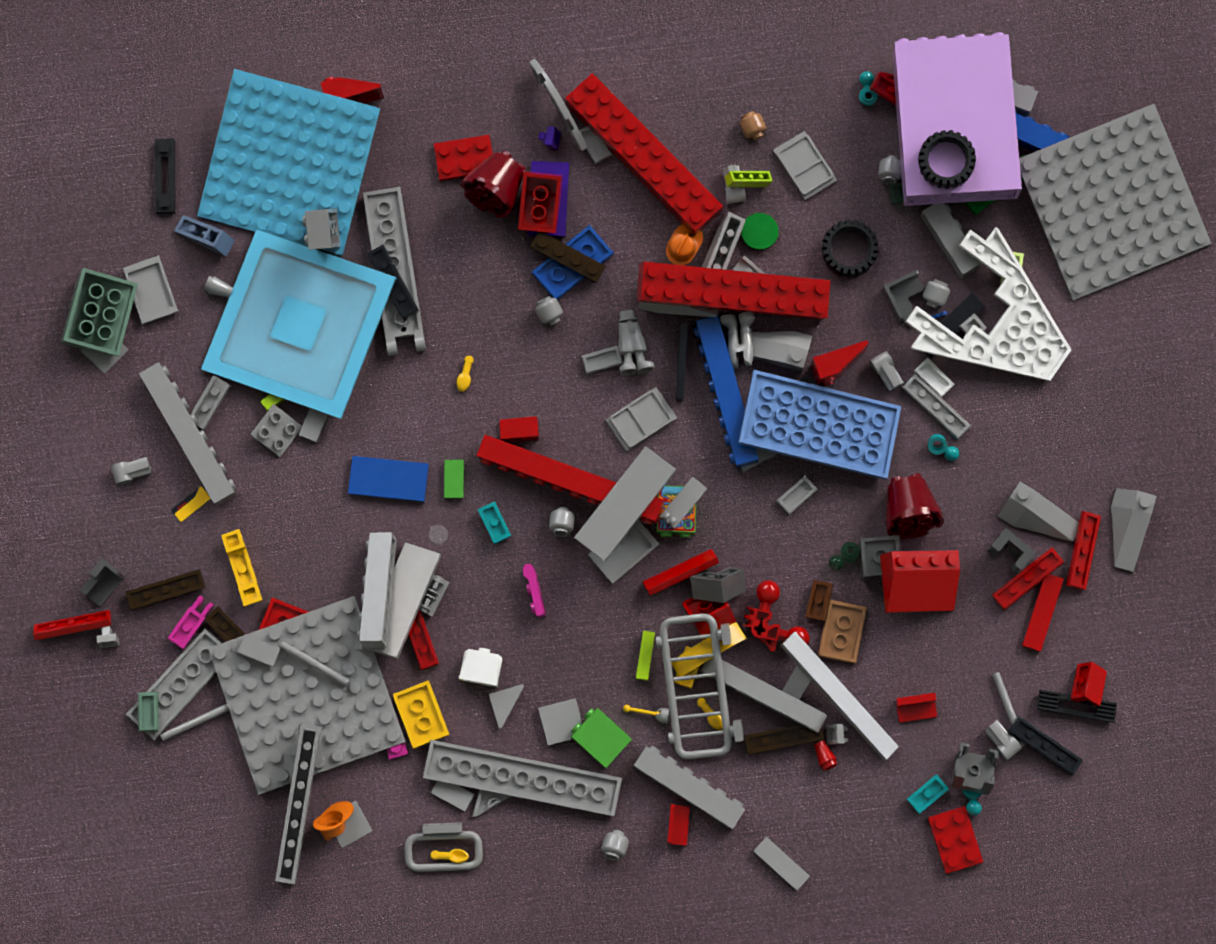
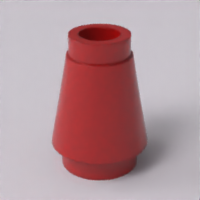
[814,741,838,771]

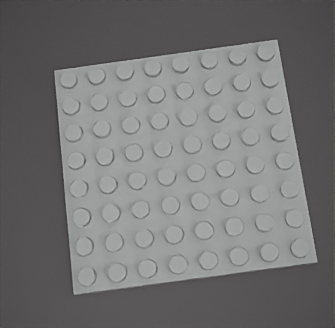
[1019,104,1211,300]
[208,596,406,795]

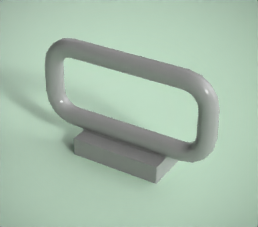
[404,822,483,872]

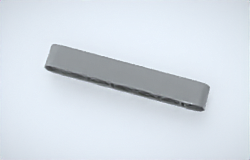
[700,658,827,733]

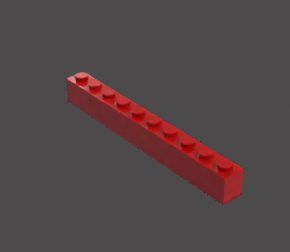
[476,435,665,525]

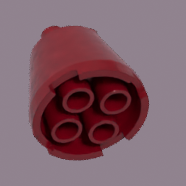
[460,151,526,218]
[885,473,944,539]

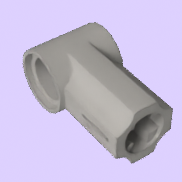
[723,165,746,204]
[869,351,904,392]
[111,457,152,485]
[984,720,1022,761]

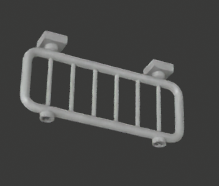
[656,613,744,759]

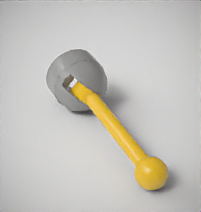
[623,705,670,724]

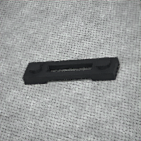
[155,138,176,214]
[1037,689,1117,723]

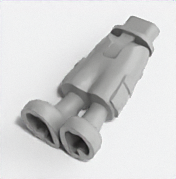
[618,310,655,376]

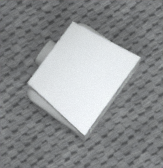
[459,648,502,687]

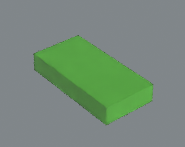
[444,460,464,499]

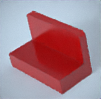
[499,416,539,442]
[1071,662,1107,706]
[895,693,937,723]
[667,804,690,846]

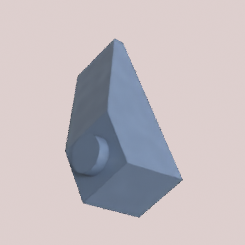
[174,215,235,256]

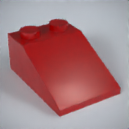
[320,77,384,104]
[518,171,563,233]
[811,340,869,387]

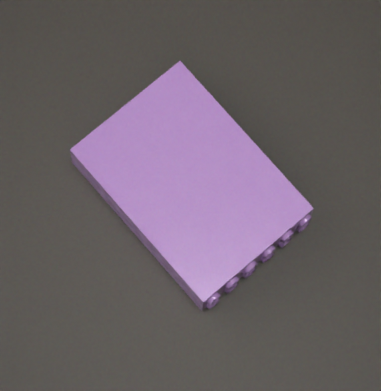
[892,32,1022,206]

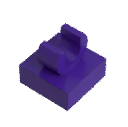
[538,126,561,151]

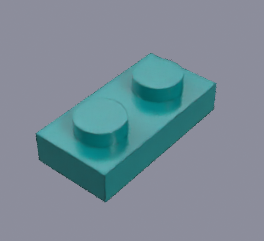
[477,501,511,545]
[906,774,949,814]

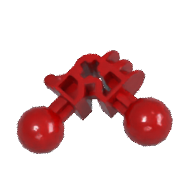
[742,580,810,652]

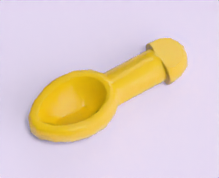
[456,356,474,392]
[697,698,723,730]
[430,849,469,863]

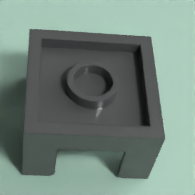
[987,528,1036,575]
[858,535,900,580]
[951,743,999,795]

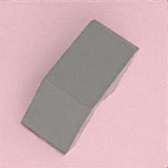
[782,665,811,700]

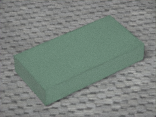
[138,692,159,732]

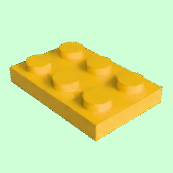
[393,680,450,749]

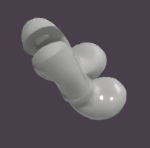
[720,312,755,368]

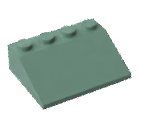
[60,268,138,357]

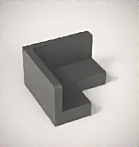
[882,270,925,324]
[80,558,125,606]
[690,567,746,603]

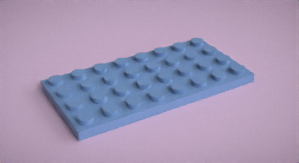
[738,370,901,480]

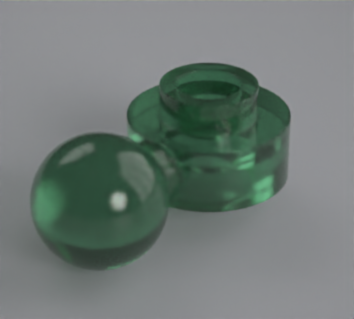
[828,542,860,571]

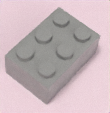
[302,208,341,250]

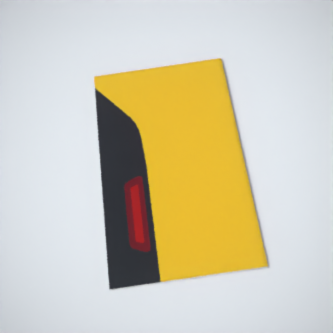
[171,486,211,522]

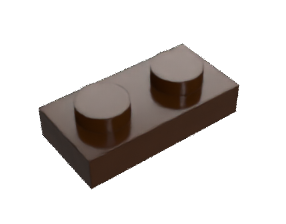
[805,580,834,622]

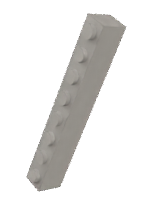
[139,362,237,507]
[275,724,322,884]

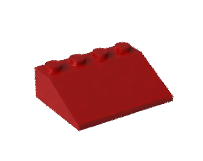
[880,550,960,613]

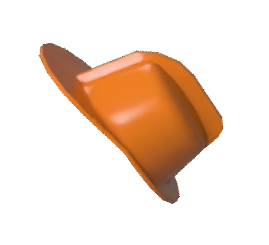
[666,224,703,265]
[313,801,354,841]

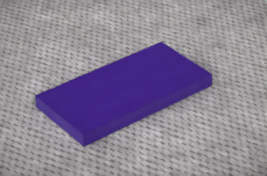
[528,161,569,238]

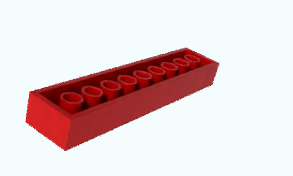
[565,73,723,236]
[636,261,830,320]

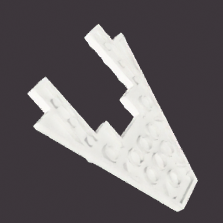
[905,227,1071,381]

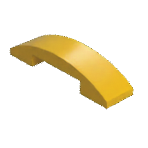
[221,529,263,607]
[671,622,746,677]

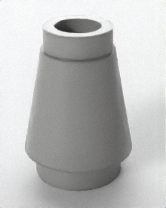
[204,276,233,298]

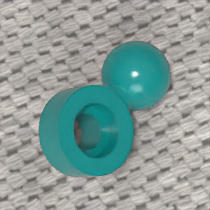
[859,71,878,106]
[927,434,960,461]
[962,790,982,816]

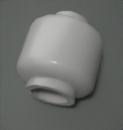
[878,155,902,185]
[922,279,950,308]
[535,296,563,325]
[549,507,575,537]
[601,830,629,861]

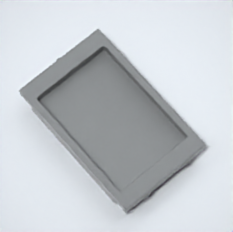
[773,131,837,200]
[123,255,179,324]
[605,387,677,452]
[588,520,659,584]

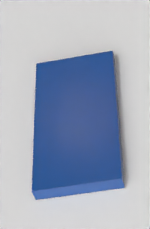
[531,225,614,300]
[348,456,429,502]

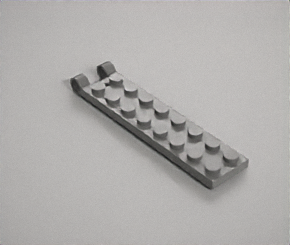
[363,187,426,356]

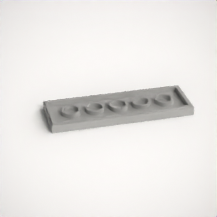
[574,446,676,561]
[361,542,441,660]
[126,628,221,741]

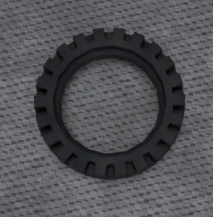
[918,130,976,189]
[822,220,878,278]

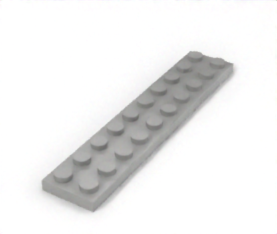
[423,740,622,817]

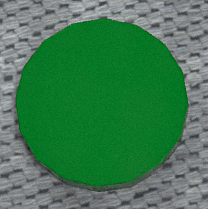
[741,213,779,251]

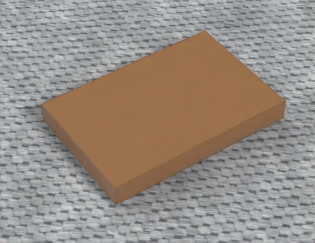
[818,600,867,664]

